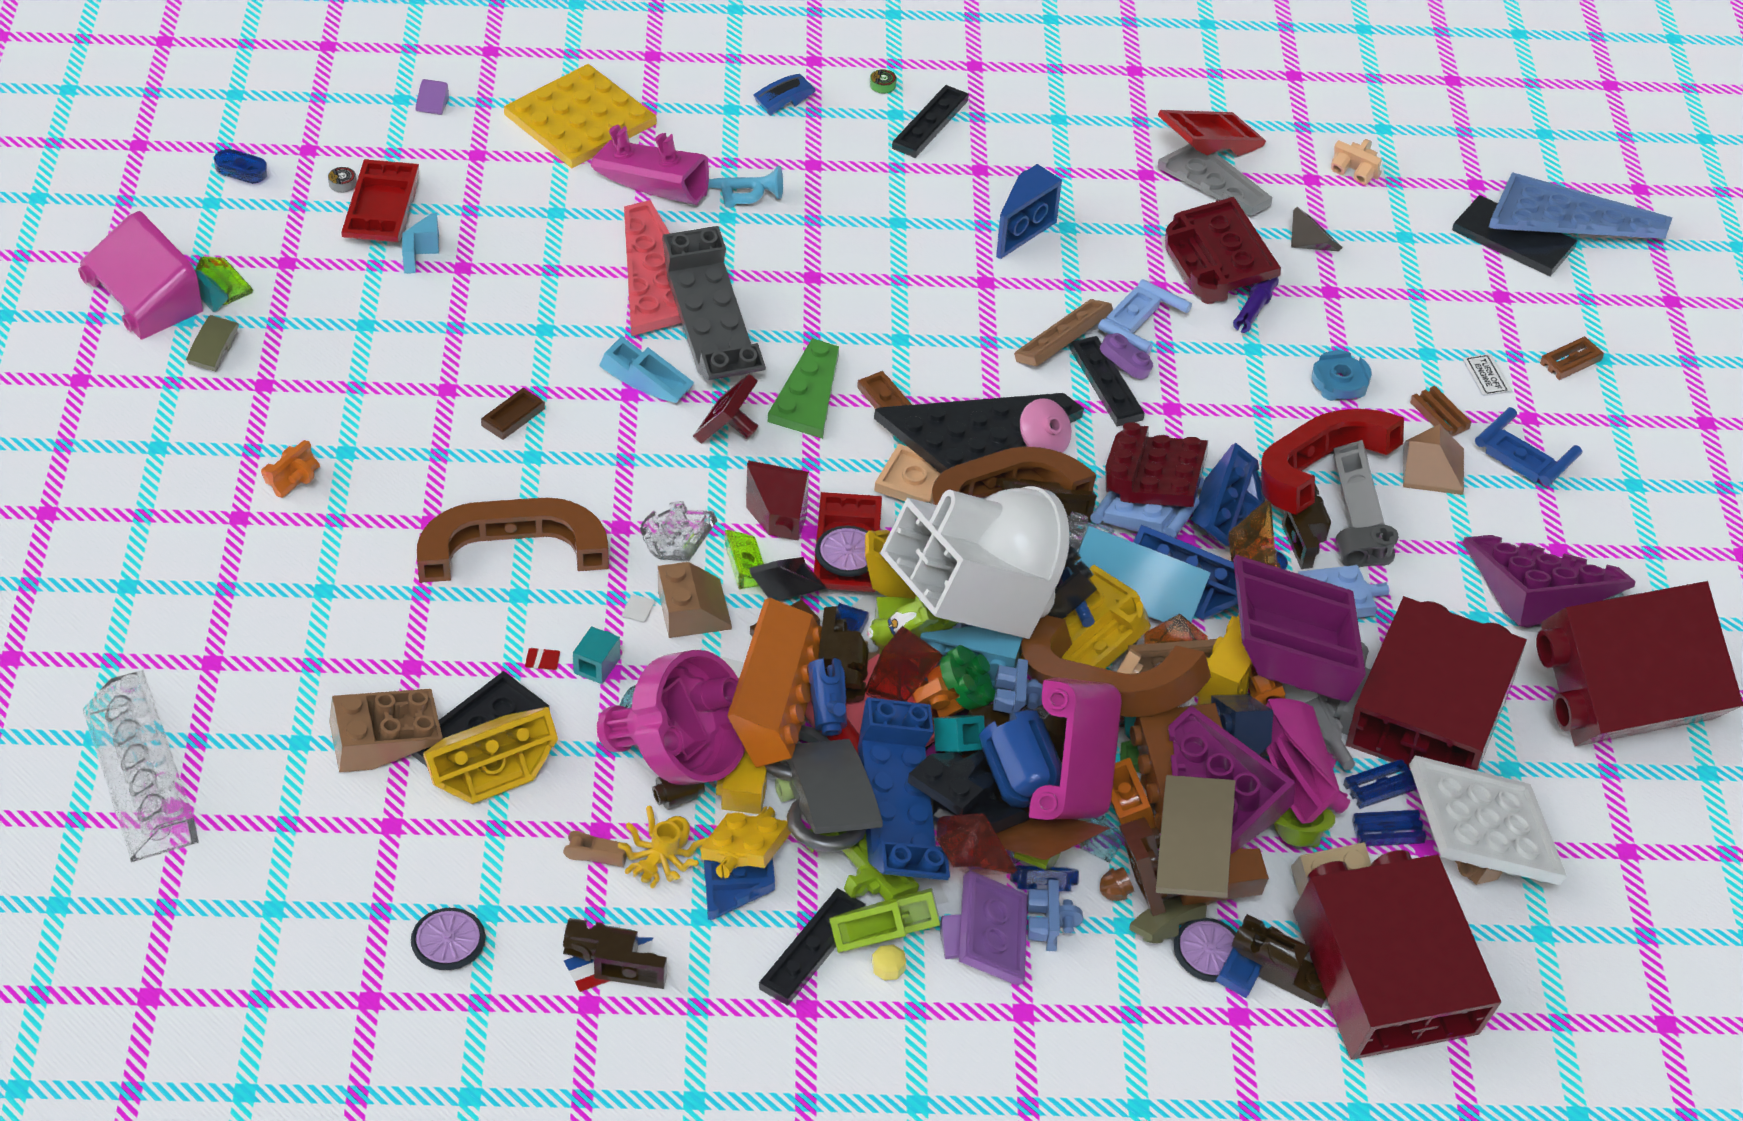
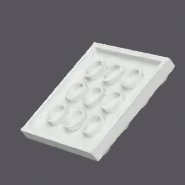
[1409,755,1567,885]

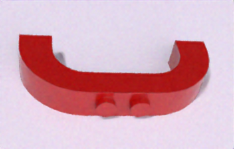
[1261,409,1404,515]

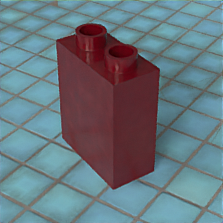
[1536,581,1743,747]
[1345,596,1527,771]
[1293,850,1502,1060]

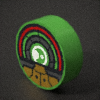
[870,69,897,93]

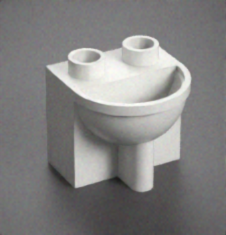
[880,486,1069,639]

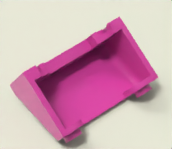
[78,211,203,340]
[1029,677,1122,820]

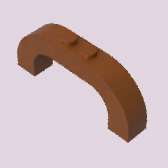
[930,447,1096,505]
[417,498,609,583]
[1022,615,1211,717]

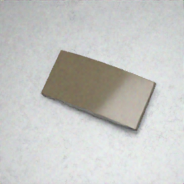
[1156,775,1236,898]

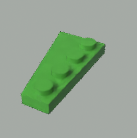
[767,338,839,439]

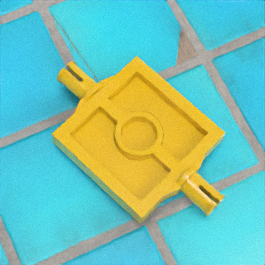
[700,806,791,878]

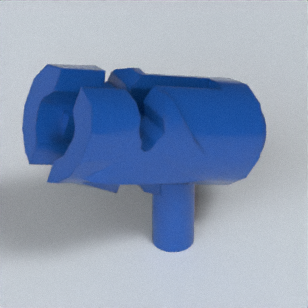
[808,658,847,736]

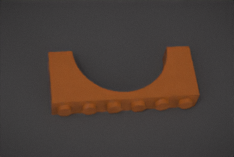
[1130,703,1269,905]

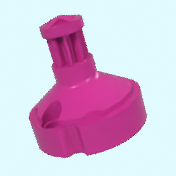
[597,650,745,785]

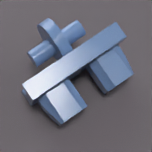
[993,658,1043,721]
[1027,880,1083,951]

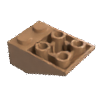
[329,689,443,772]

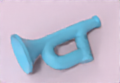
[708,166,783,208]

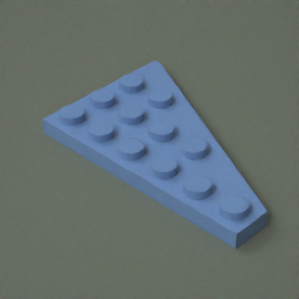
[1489,172,1673,239]

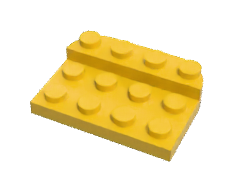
[1021,565,1151,669]

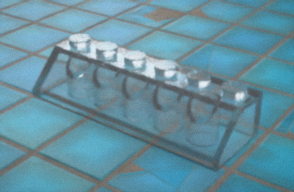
[82,669,199,862]

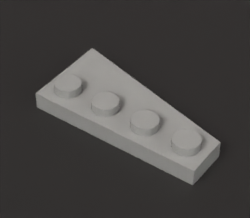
[1157,144,1273,216]

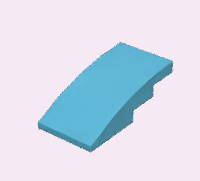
[1078,526,1211,632]

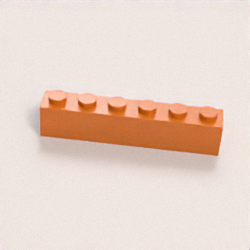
[727,598,822,767]

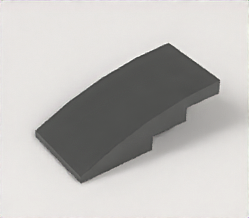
[786,739,883,834]

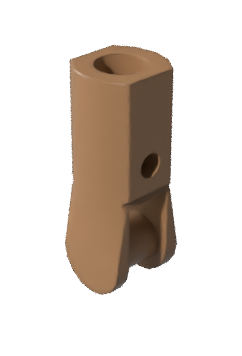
[563,831,627,868]

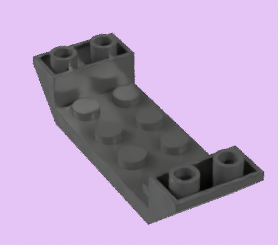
[662,226,766,380]

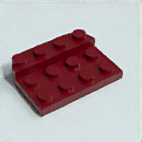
[1165,196,1281,304]
[1105,422,1208,507]

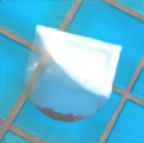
[640,501,717,561]

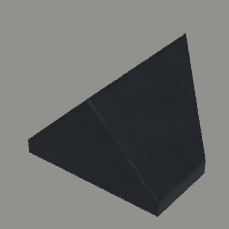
[749,557,827,601]

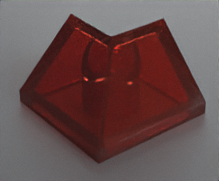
[865,626,943,702]
[936,813,1017,875]

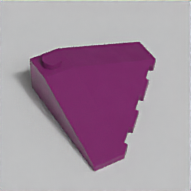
[1463,535,1636,628]
[1169,705,1295,854]

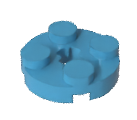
[1312,350,1372,401]

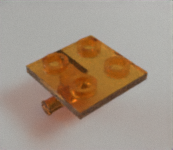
[1228,500,1281,568]

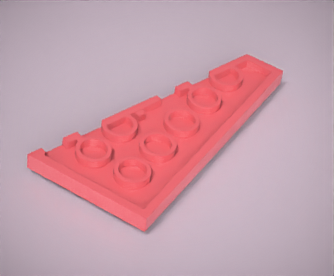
[624,200,682,336]

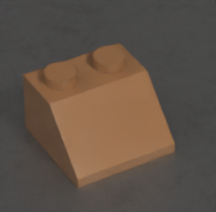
[658,562,732,638]

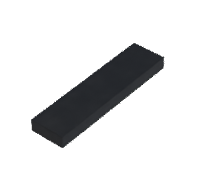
[892,85,969,158]
[1070,336,1145,427]
[759,888,866,1006]

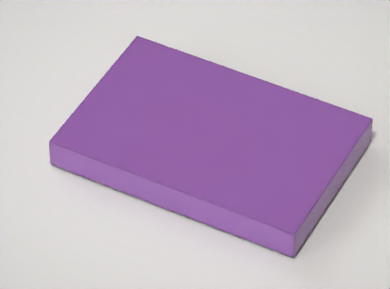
[959,870,1028,986]

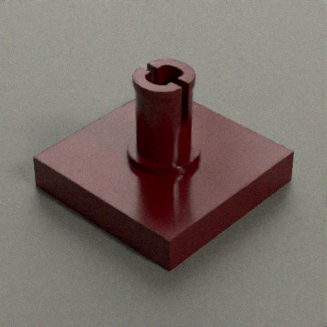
[693,373,759,444]

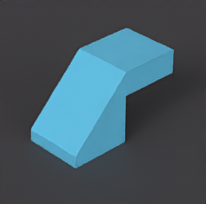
[402,213,439,274]

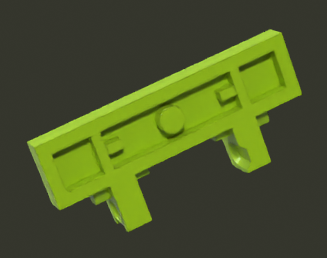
[806,829,919,900]

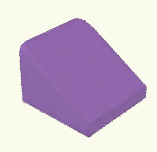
[415,79,449,115]
[940,914,961,959]

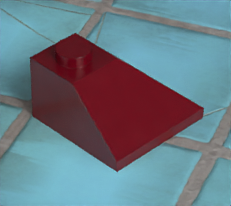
[746,460,809,541]

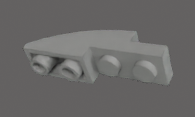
[1333,440,1385,528]

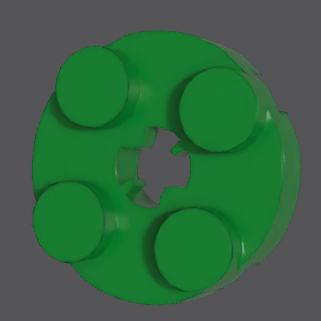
[940,645,996,710]

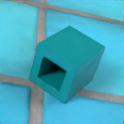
[573,626,621,684]
[934,715,985,752]

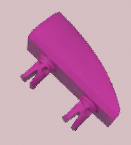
[591,125,709,206]
[1266,698,1351,824]

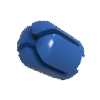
[979,710,1062,808]

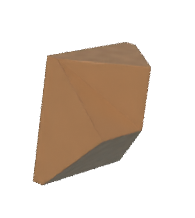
[1403,424,1464,495]

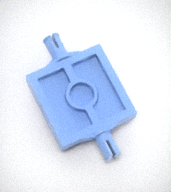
[1298,565,1389,618]

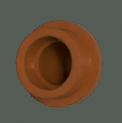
[1100,867,1135,901]

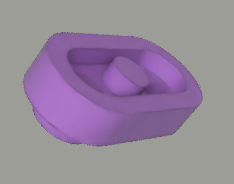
[1100,333,1153,379]

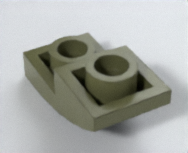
[186,315,239,372]
[1129,895,1207,943]

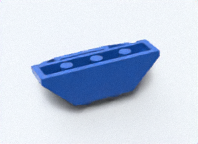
[1191,442,1265,549]
[1133,524,1238,620]

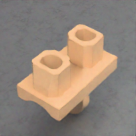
[1331,139,1382,185]

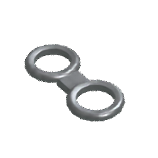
[764,725,867,852]

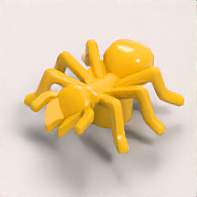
[618,805,707,889]

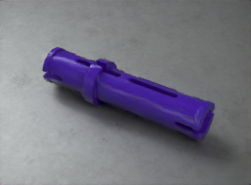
[1233,277,1279,333]

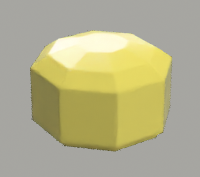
[872,944,906,981]

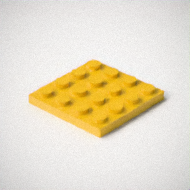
[504,63,657,168]

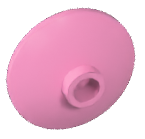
[1020,399,1072,453]

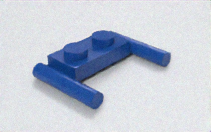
[1475,407,1583,486]

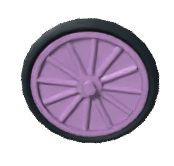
[815,525,869,577]
[411,908,486,970]
[1174,917,1236,982]

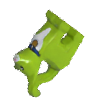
[867,596,959,658]

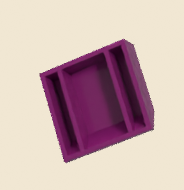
[1233,555,1366,702]

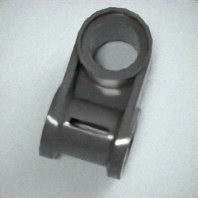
[1336,525,1399,568]

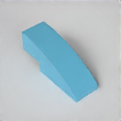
[599,336,695,403]

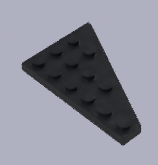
[874,393,1084,473]

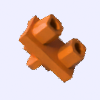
[261,440,320,498]
[1249,663,1286,705]

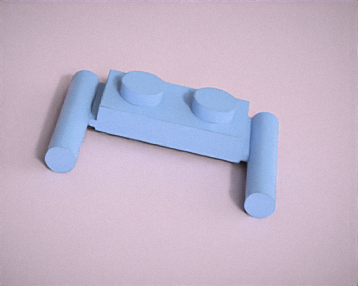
[1098,279,1192,354]
[1090,491,1199,538]

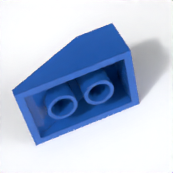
[996,164,1062,259]

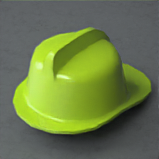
[1274,807,1335,848]

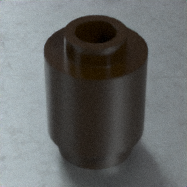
[652,777,705,809]

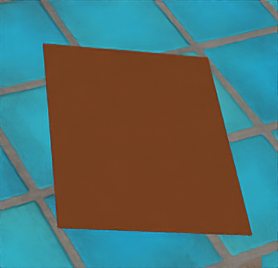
[945,807,1110,860]

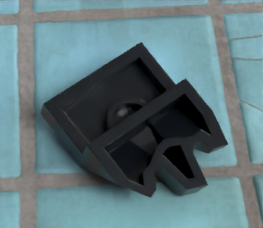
[908,750,998,817]

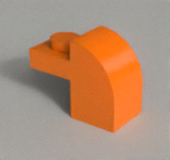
[913,665,965,717]

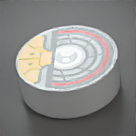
[328,167,357,192]

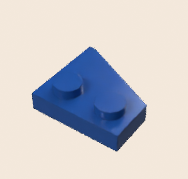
[704,858,775,920]

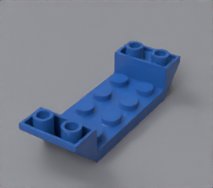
[858,697,950,881]

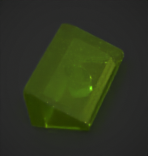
[195,256,253,305]
[725,530,764,590]

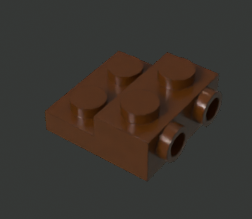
[1119,817,1168,916]

